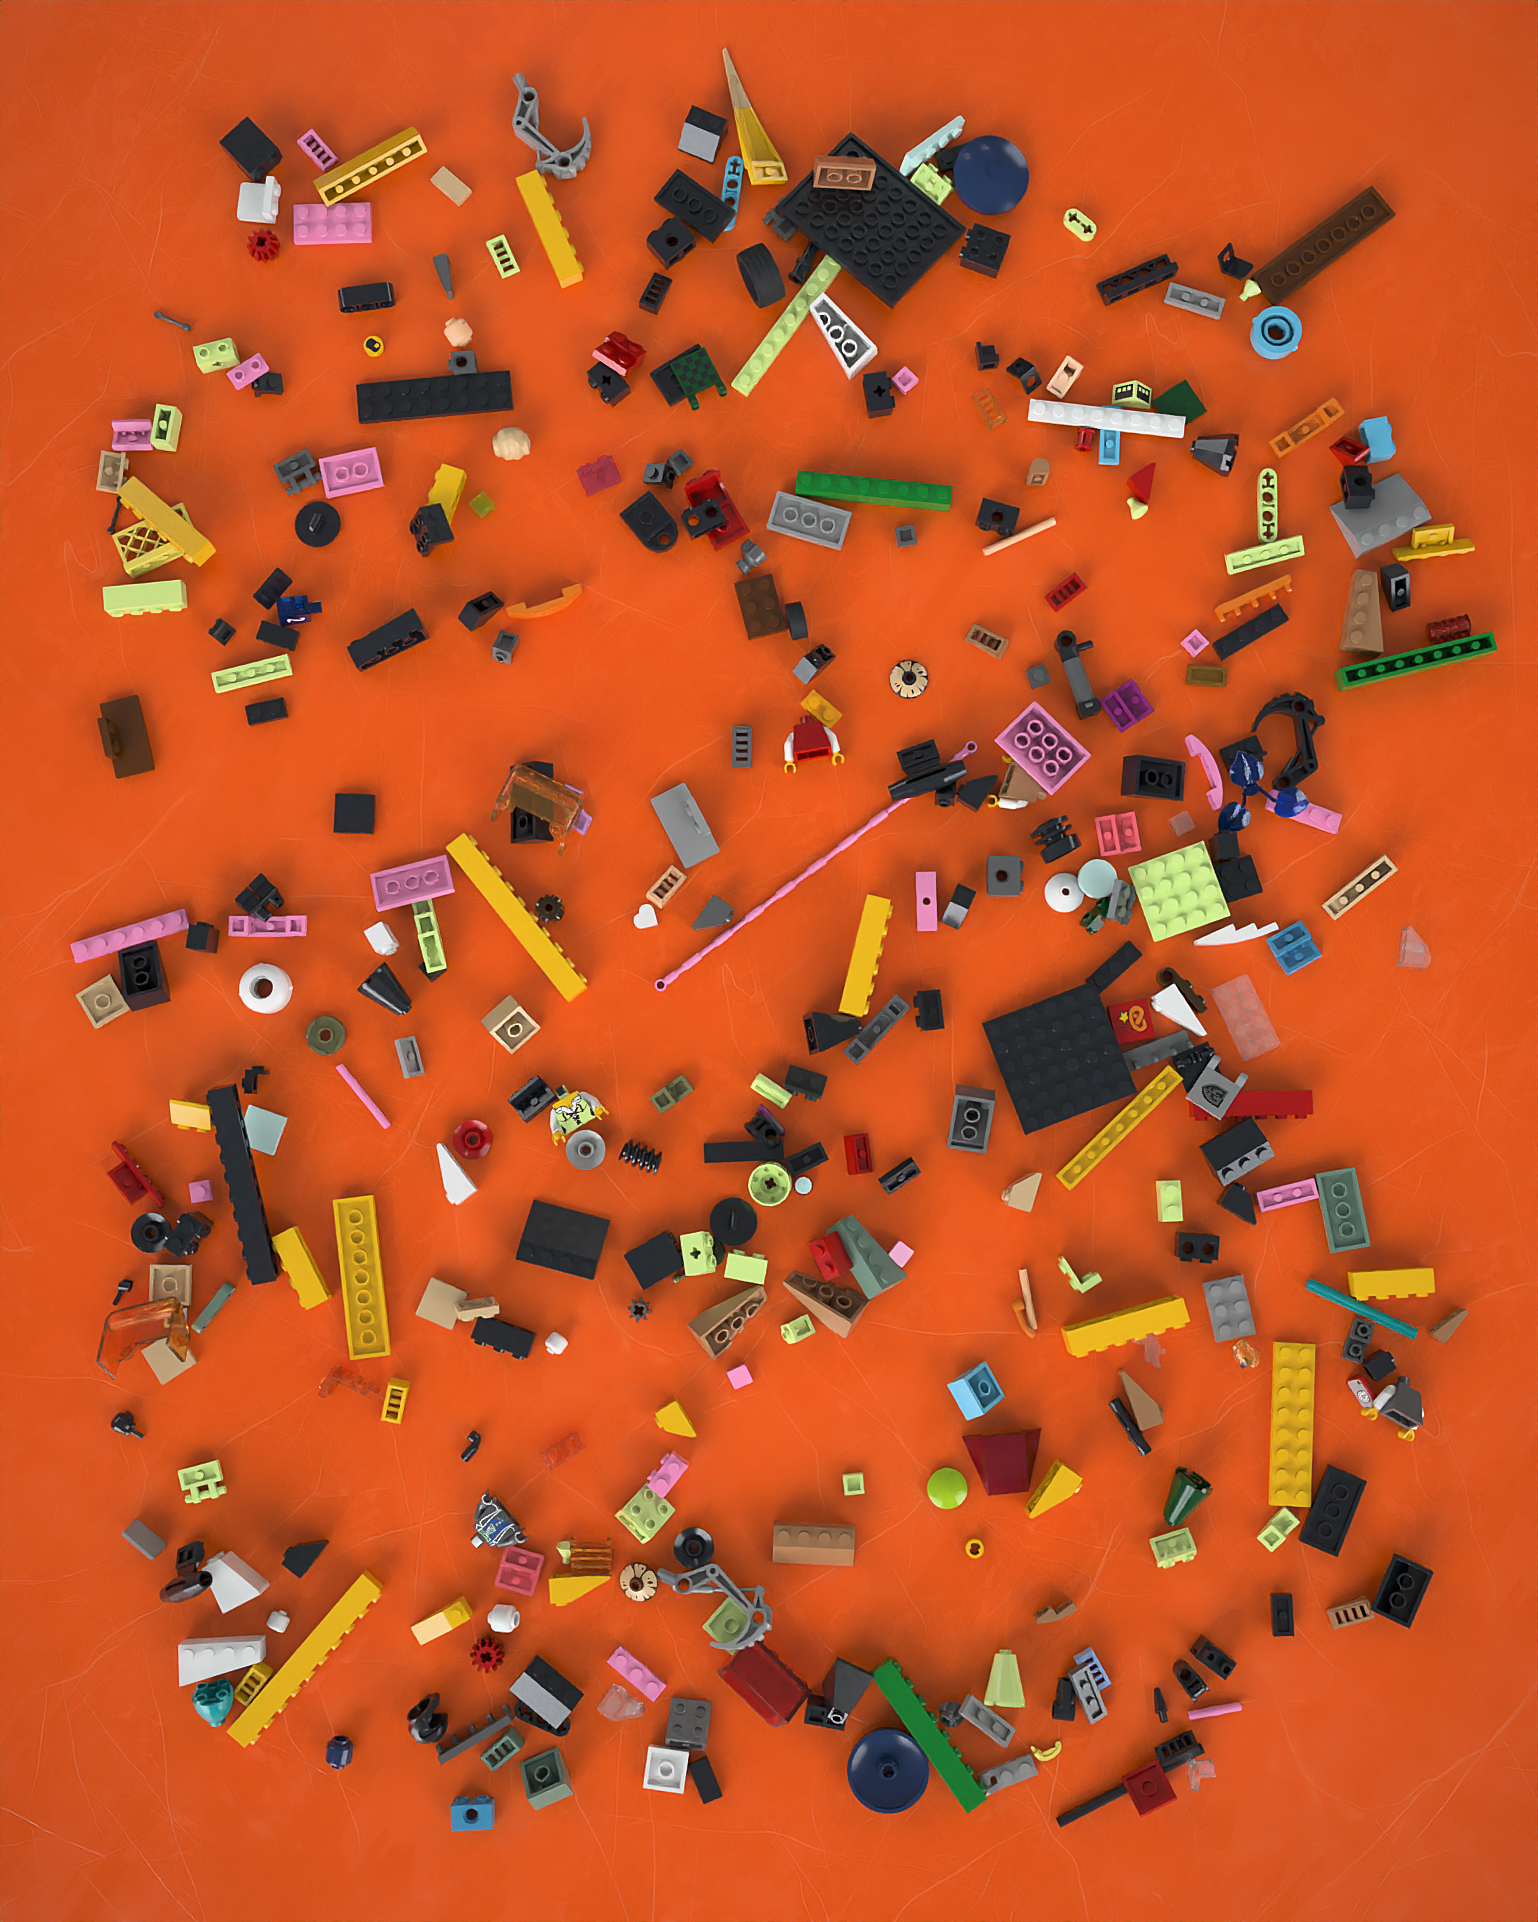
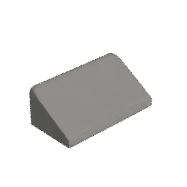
[122,1519,167,1560]

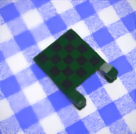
[670,347,727,411]

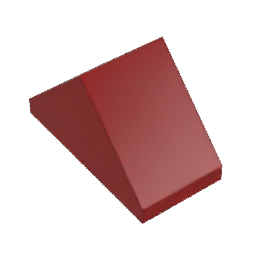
[1329,436,1370,466]
[1126,462,1156,505]

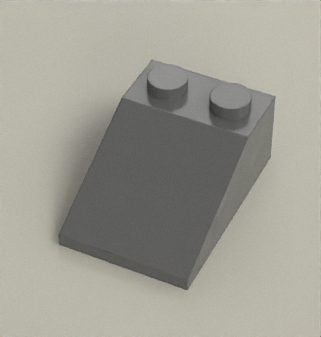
[947,1084,996,1154]

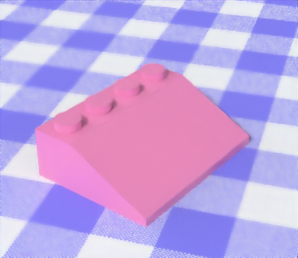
[994,701,1091,796]

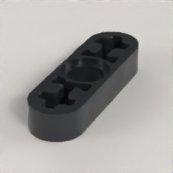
[514,1700,571,1737]

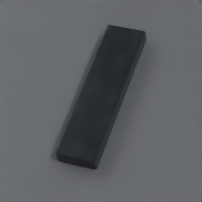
[704,1140,784,1163]

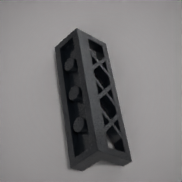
[1096,254,1179,307]

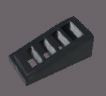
[639,272,672,315]
[1154,1730,1200,1767]

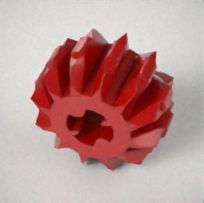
[246,228,281,263]
[470,1636,505,1673]

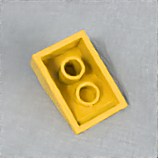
[1024,1458,1083,1519]

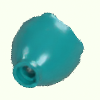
[192,1678,234,1727]

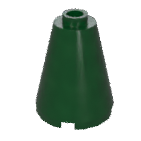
[1163,1466,1213,1526]

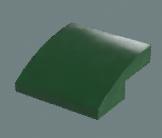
[1152,379,1207,426]

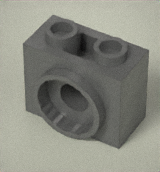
[986,856,1024,897]

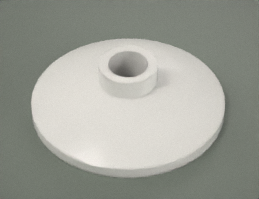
[1045,873,1084,912]

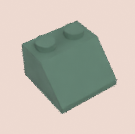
[520,1747,574,1810]

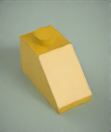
[654,1398,697,1438]

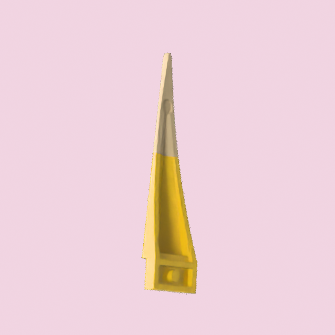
[722,47,788,185]

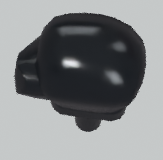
[111,1411,144,1439]

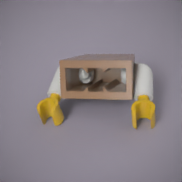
[987,751,1048,809]

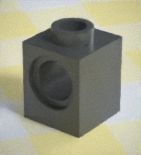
[448,350,478,375]

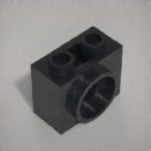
[646,216,696,270]

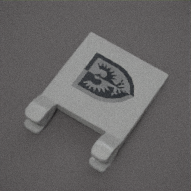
[1186,1055,1248,1120]

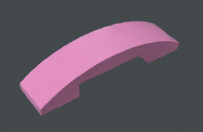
[1184,734,1223,811]
[228,916,307,937]

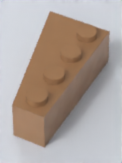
[1338,569,1384,657]

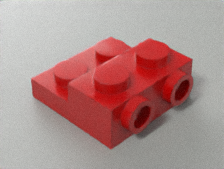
[592,331,647,376]

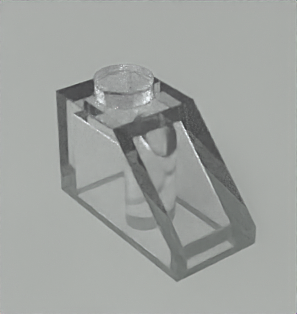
[1398,926,1431,970]

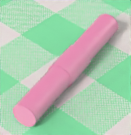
[1188,1702,1242,1720]

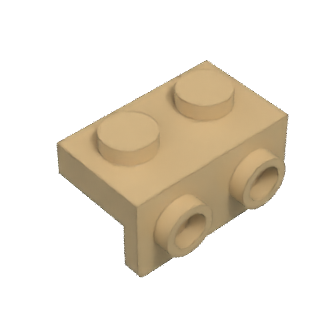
[96,450,129,494]

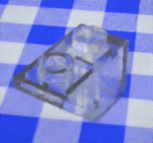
[597,1684,645,1722]

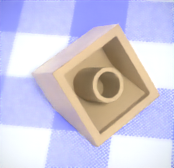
[481,995,541,1054]
[1001,1172,1042,1213]

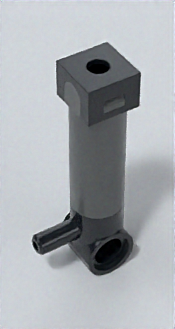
[1054,630,1101,720]

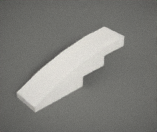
[1193,922,1279,945]

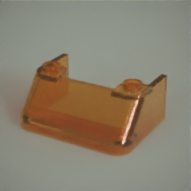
[491,764,585,855]
[96,1296,190,1380]

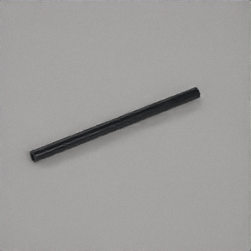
[1056,1743,1205,1828]

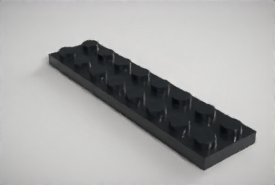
[356,370,514,424]

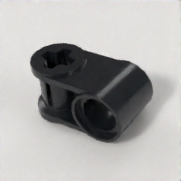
[743,1111,780,1149]
[1173,1660,1210,1703]

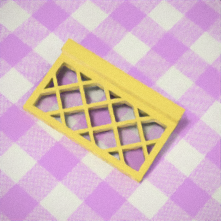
[112,503,194,579]

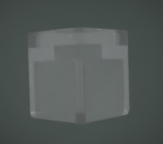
[1187,1759,1216,1791]

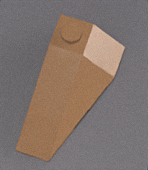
[783,1270,870,1339]
[687,1284,768,1361]

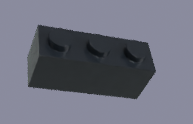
[471,1316,538,1360]

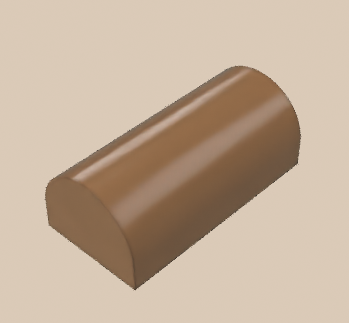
[1026,458,1050,485]

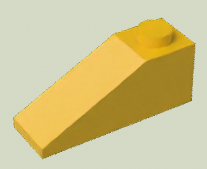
[549,1570,612,1606]
[411,1595,473,1645]

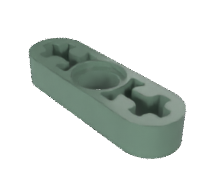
[191,1282,236,1334]

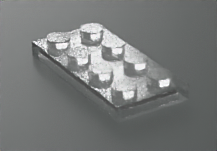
[1210,973,1281,1062]

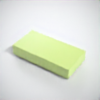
[751,1073,792,1109]

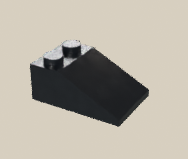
[1121,755,1185,801]
[118,941,171,1012]

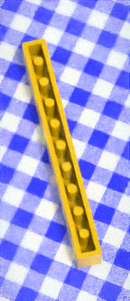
[445,833,588,1002]
[227,1570,384,1748]

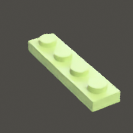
[1224,535,1305,574]
[211,654,293,693]

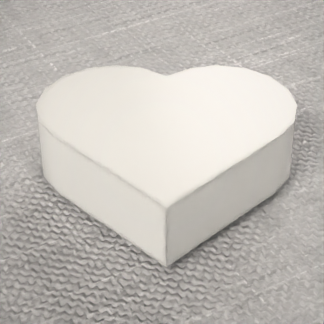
[634,904,658,929]

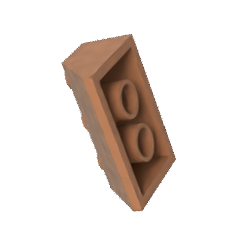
[813,154,876,190]

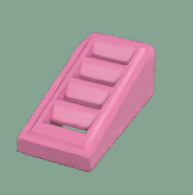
[297,128,338,172]

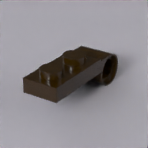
[1156,967,1208,1015]

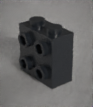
[958,223,1011,279]
[162,1211,214,1258]

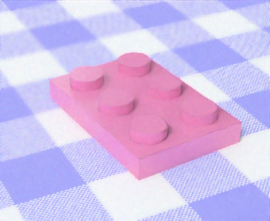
[319,447,384,498]

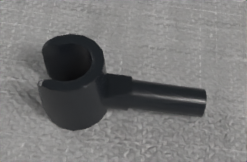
[112,1279,133,1306]

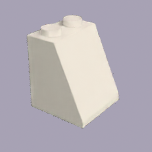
[202,1551,270,1613]

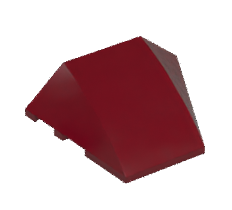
[962,1428,1041,1496]

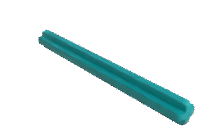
[1305,1278,1418,1339]

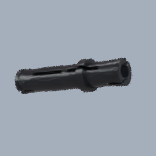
[1108,1397,1152,1456]

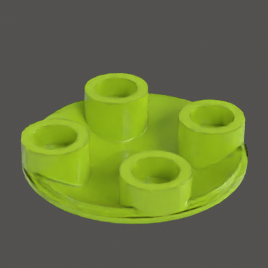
[927,1467,967,1509]

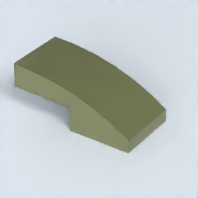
[649,1074,695,1114]

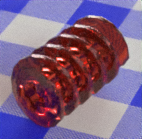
[1425,614,1471,645]

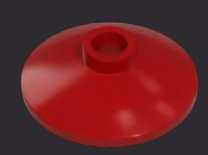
[453,1120,493,1160]

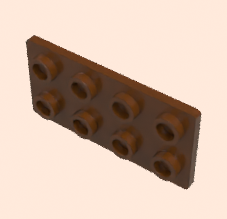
[97,695,155,779]

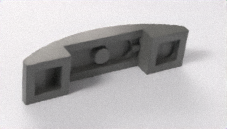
[843,994,910,1065]

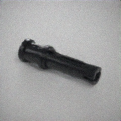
[788,241,819,285]

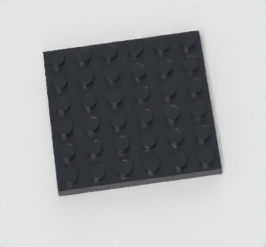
[982,981,1137,1135]

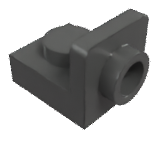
[492,630,519,664]

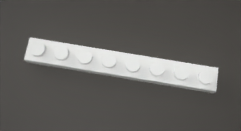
[1028,399,1186,438]

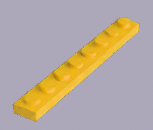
[1056,1065,1183,1190]

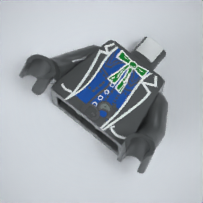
[470,1489,530,1548]

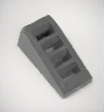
[432,253,453,300]
[732,726,752,768]

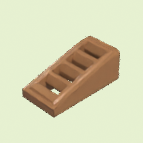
[964,623,1009,660]
[1427,1308,1469,1343]
[1326,1595,1375,1630]

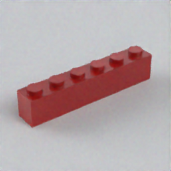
[1188,1090,1313,1121]

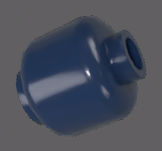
[325,1735,353,1769]

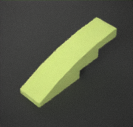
[412,898,447,973]

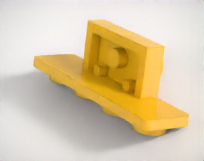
[1392,523,1475,561]

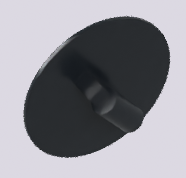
[295,502,341,547]
[710,1198,757,1246]

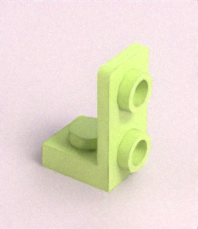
[1058,1256,1102,1293]

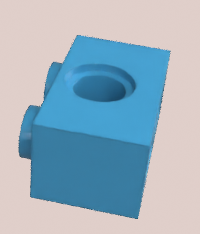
[451,1795,495,1831]

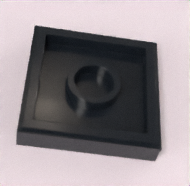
[334,793,376,834]

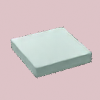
[244,1105,288,1155]

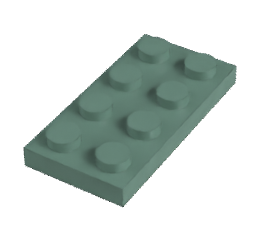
[1314,1167,1371,1253]

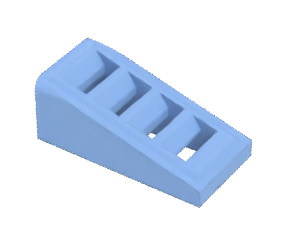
[1073,1646,1111,1691]

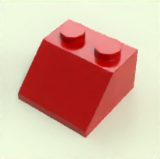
[807,1231,854,1281]

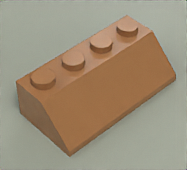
[772,1521,855,1566]

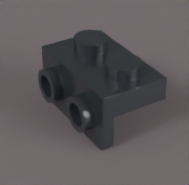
[913,989,945,1032]
[508,1075,557,1123]

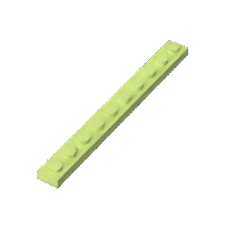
[731,254,842,397]

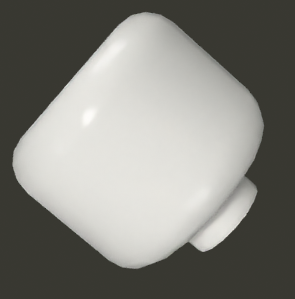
[545,1332,568,1354]
[266,1610,290,1633]

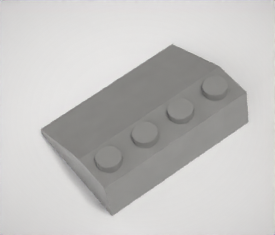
[1329,473,1432,559]

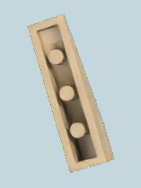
[1322,853,1398,921]

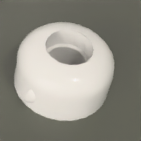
[238,963,293,1014]

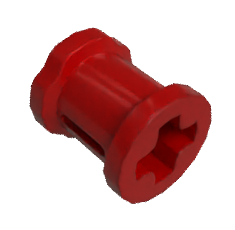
[1074,427,1095,453]

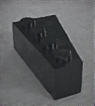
[347,608,430,672]

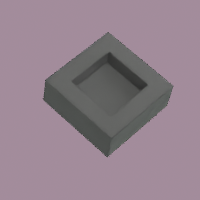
[666,448,694,476]
[894,525,917,548]
[1025,663,1051,690]

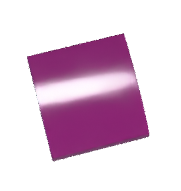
[1099,679,1155,733]

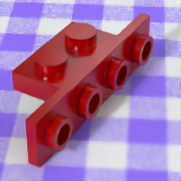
[106,1141,165,1209]

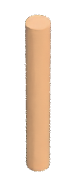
[1019,1269,1037,1329]

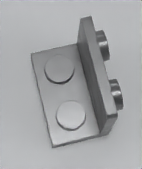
[665,1697,711,1751]

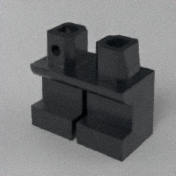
[234,873,285,922]
[1190,1634,1237,1680]

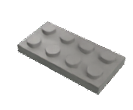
[766,491,852,551]

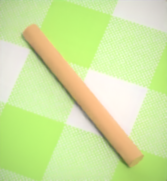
[983,517,1056,556]

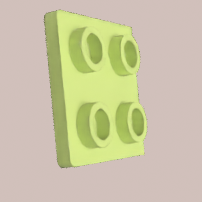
[614,1482,675,1544]

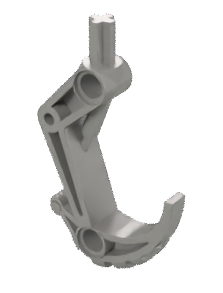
[512,73,592,180]
[656,1564,773,1650]

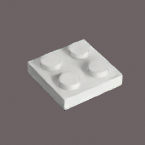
[643,1744,689,1794]

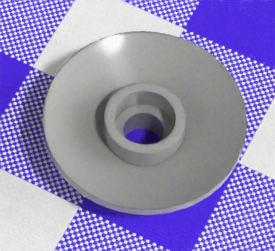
[566,1130,606,1170]

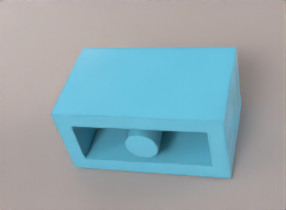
[1358,416,1396,464]

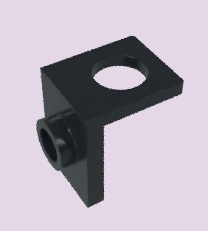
[1217,243,1253,281]
[1006,357,1042,395]

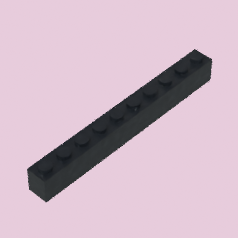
[206,1083,280,1285]

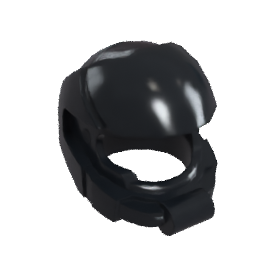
[407,1693,448,1744]

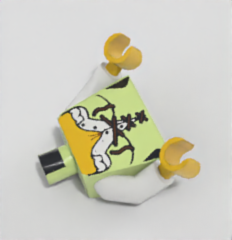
[550,1085,609,1146]

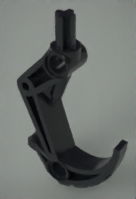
[1250,692,1325,794]

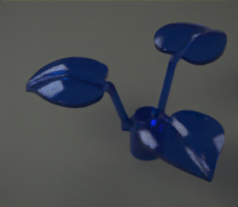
[1217,751,1309,832]

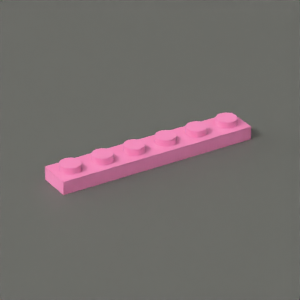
[70,909,190,963]

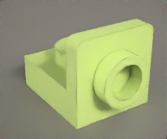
[780,1314,816,1344]

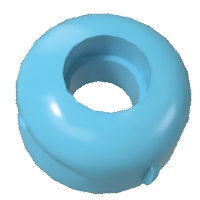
[1250,306,1302,359]

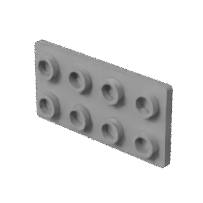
[650,783,720,869]

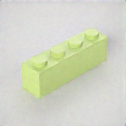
[103,580,188,617]

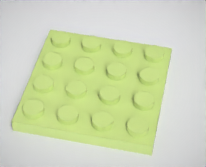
[1128,841,1231,942]

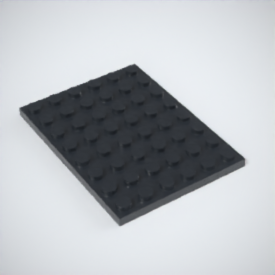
[775,132,967,309]

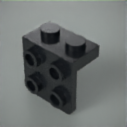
[409,503,454,558]

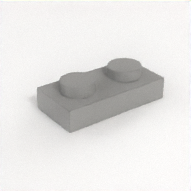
[394,1036,425,1079]

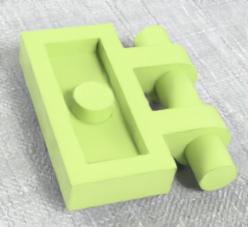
[178,1459,227,1504]

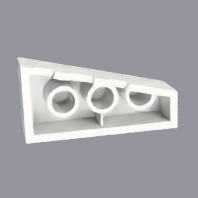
[809,292,878,380]
[178,1635,266,1687]

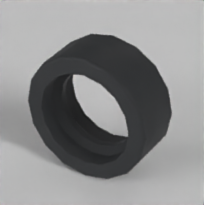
[785,601,808,640]

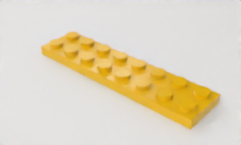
[333,1195,391,1360]
[1268,1341,1315,1507]

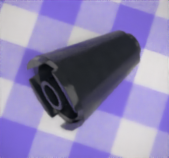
[357,962,412,1016]

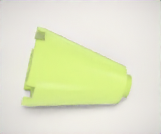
[984,1649,1025,1707]

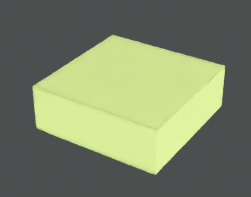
[842,1472,865,1496]

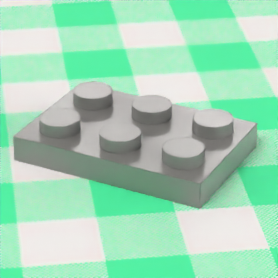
[1202,1274,1256,1342]

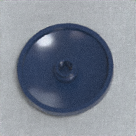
[953,136,1029,215]
[847,1727,929,1814]

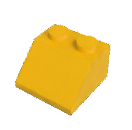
[170,1099,216,1133]

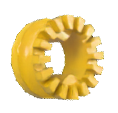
[965,1538,984,1558]

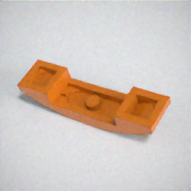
[1269,397,1345,458]
[506,583,583,619]

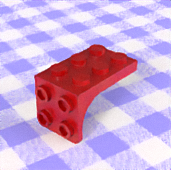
[684,469,750,551]

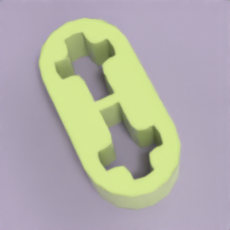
[1063,209,1096,241]

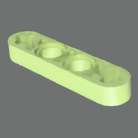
[1257,468,1277,544]

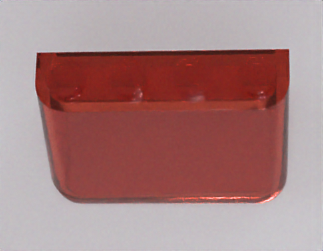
[717,1640,812,1728]

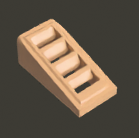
[646,865,687,909]

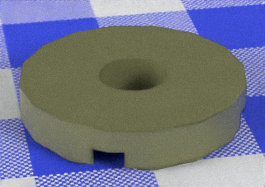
[306,1016,346,1055]

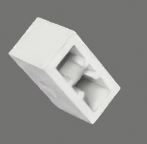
[364,922,400,956]

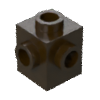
[535,894,565,924]

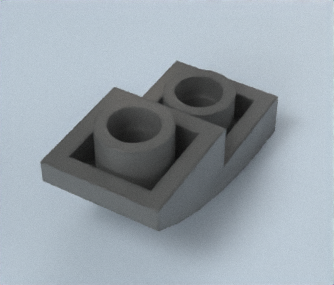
[1340,1318,1375,1364]

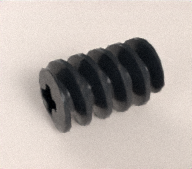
[618,1139,662,1176]

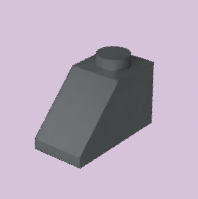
[692,895,735,931]

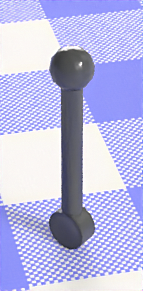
[154,311,191,332]

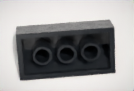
[510,761,554,844]

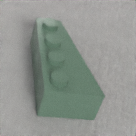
[826,1215,908,1300]

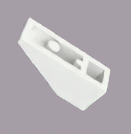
[1151,984,1207,1037]
[437,1142,479,1205]

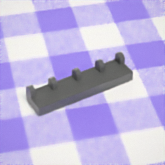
[1122,1029,1194,1072]
[436,1703,514,1765]

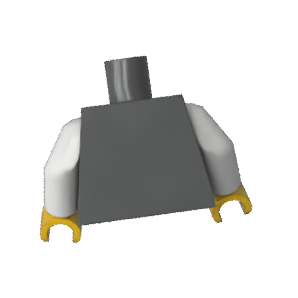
[1361,1376,1424,1441]

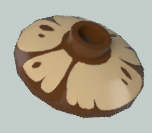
[620,1562,658,1602]

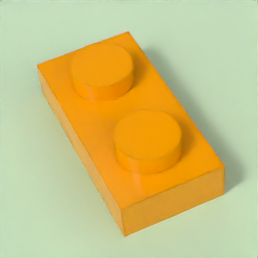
[800,689,843,730]

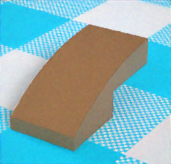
[1033,1598,1078,1624]

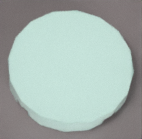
[1077,859,1117,899]

